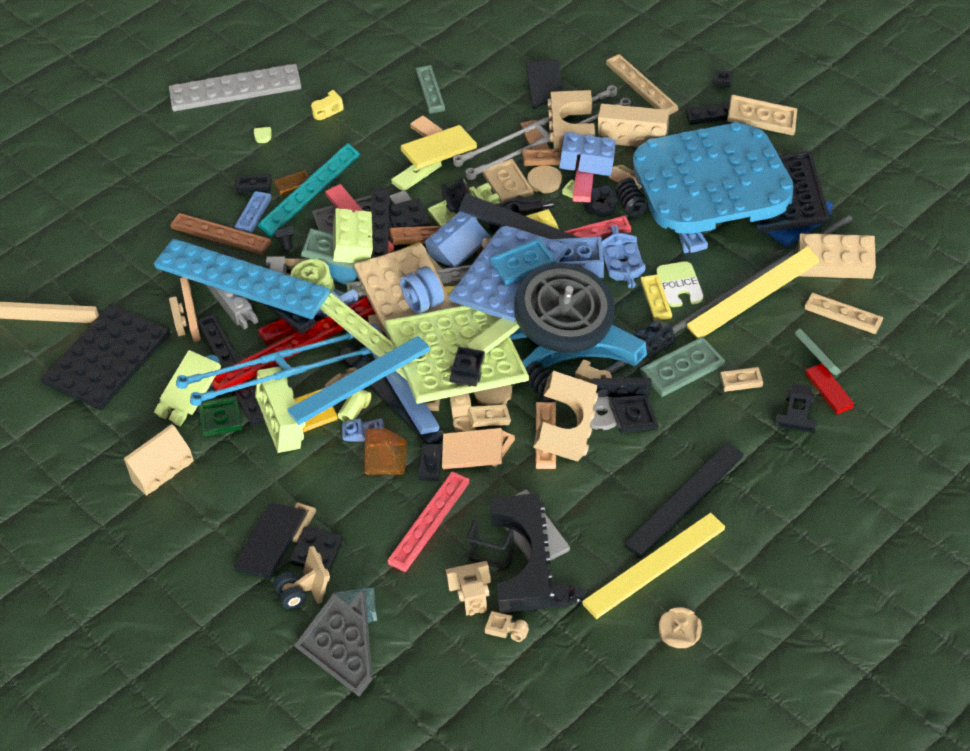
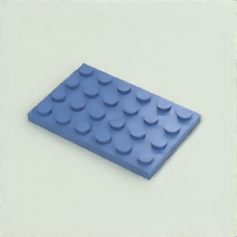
[449,226,567,322]

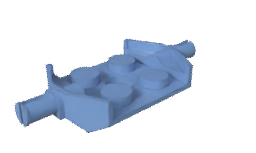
[602,225,645,288]

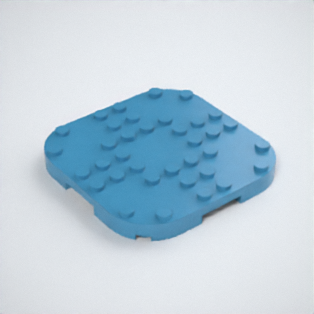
[633,122,793,234]

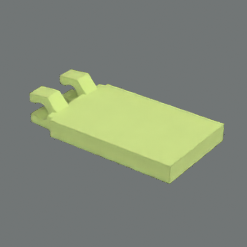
[428,183,500,227]
[154,350,221,427]

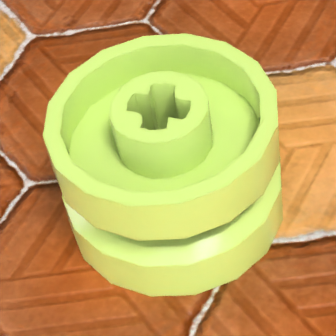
[290,259,335,292]

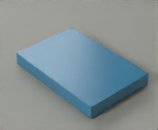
[489,238,556,285]

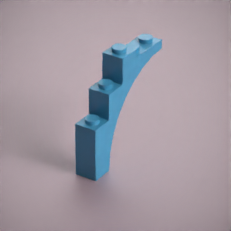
[522,325,647,370]

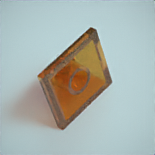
[364,428,407,475]

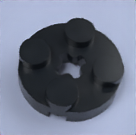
[583,185,618,217]

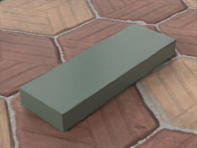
[795,328,842,376]

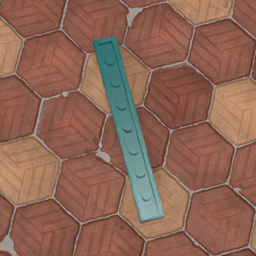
[258,143,360,237]

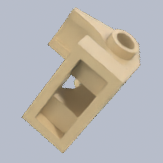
[446,561,491,616]

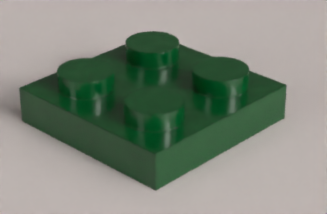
[199,396,242,437]

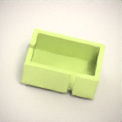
[333,208,373,263]

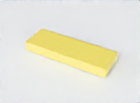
[640,274,672,321]

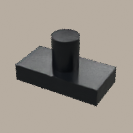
[274,227,294,251]
[418,444,443,481]

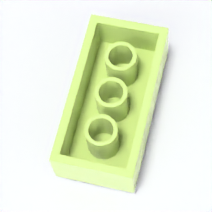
[255,367,305,453]

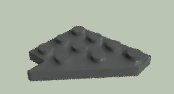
[294,591,373,697]

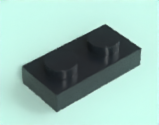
[235,175,272,193]

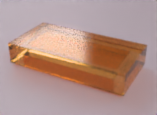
[274,170,309,196]

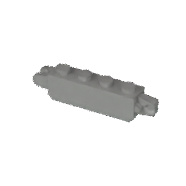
[205,284,258,329]

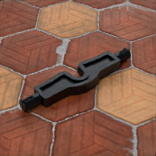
[496,199,554,215]

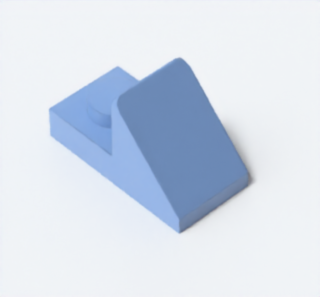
[678,232,708,253]

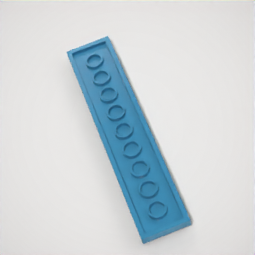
[154,238,330,319]

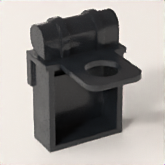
[450,347,485,387]

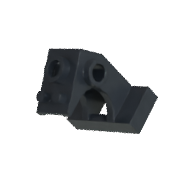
[775,384,817,433]

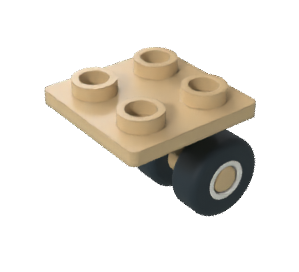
[273,546,330,609]

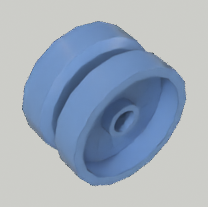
[400,266,444,314]

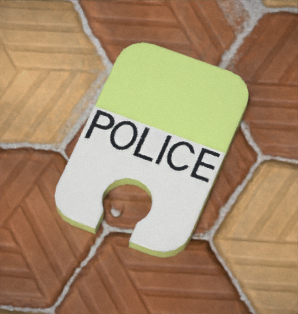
[657,262,703,307]

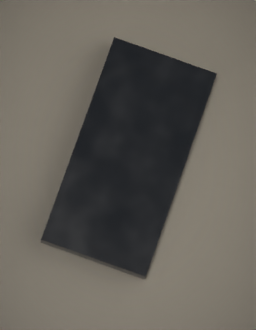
[234,502,307,579]

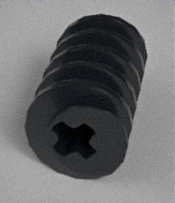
[615,178,647,217]
[525,362,556,402]

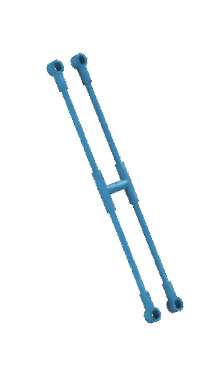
[176,332,371,406]

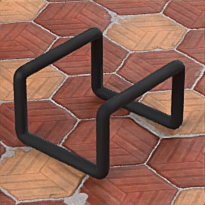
[466,519,514,569]

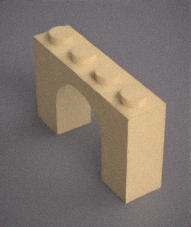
[548,90,595,149]
[533,371,598,462]

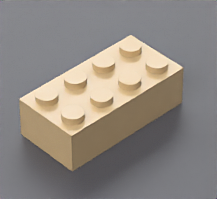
[598,104,669,147]
[798,234,876,279]

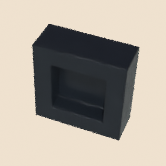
[714,71,732,87]

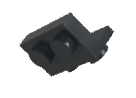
[440,178,472,214]
[635,321,676,358]

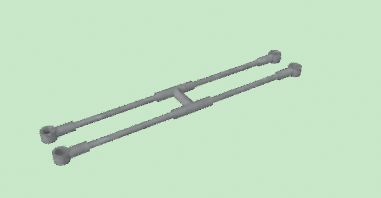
[453,86,630,180]

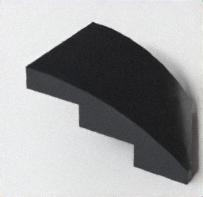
[526,59,563,109]

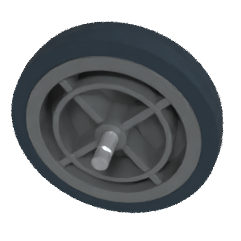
[514,263,615,353]

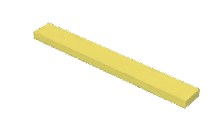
[687,246,819,339]
[583,513,725,619]

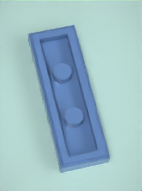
[235,191,272,234]

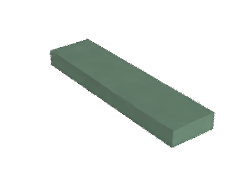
[415,65,445,114]

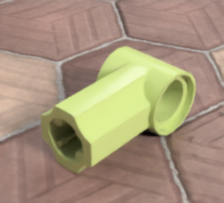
[338,390,371,423]

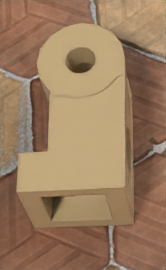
[575,360,612,383]

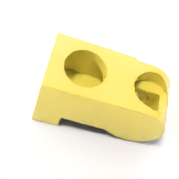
[311,90,344,120]

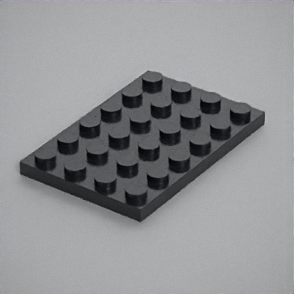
[755,151,830,233]
[41,304,170,411]

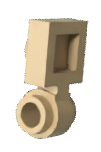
[485,611,529,642]

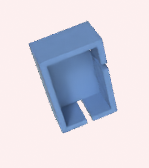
[559,132,616,176]

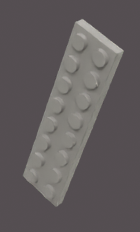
[169,64,302,112]

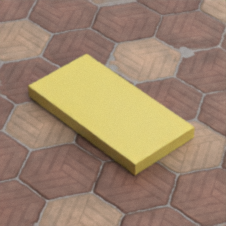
[401,125,477,169]

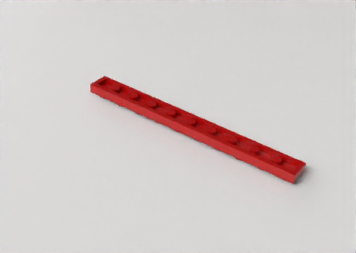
[211,297,375,391]

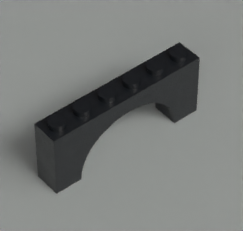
[490,493,555,613]

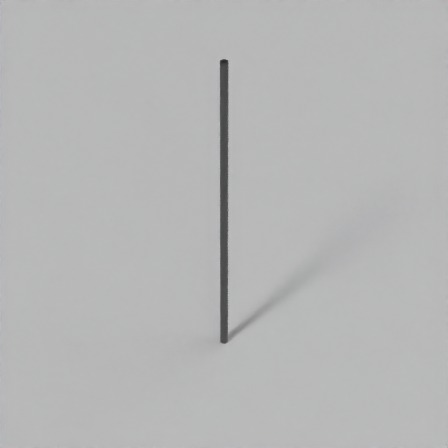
[605,215,852,374]

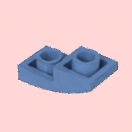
[342,418,385,442]

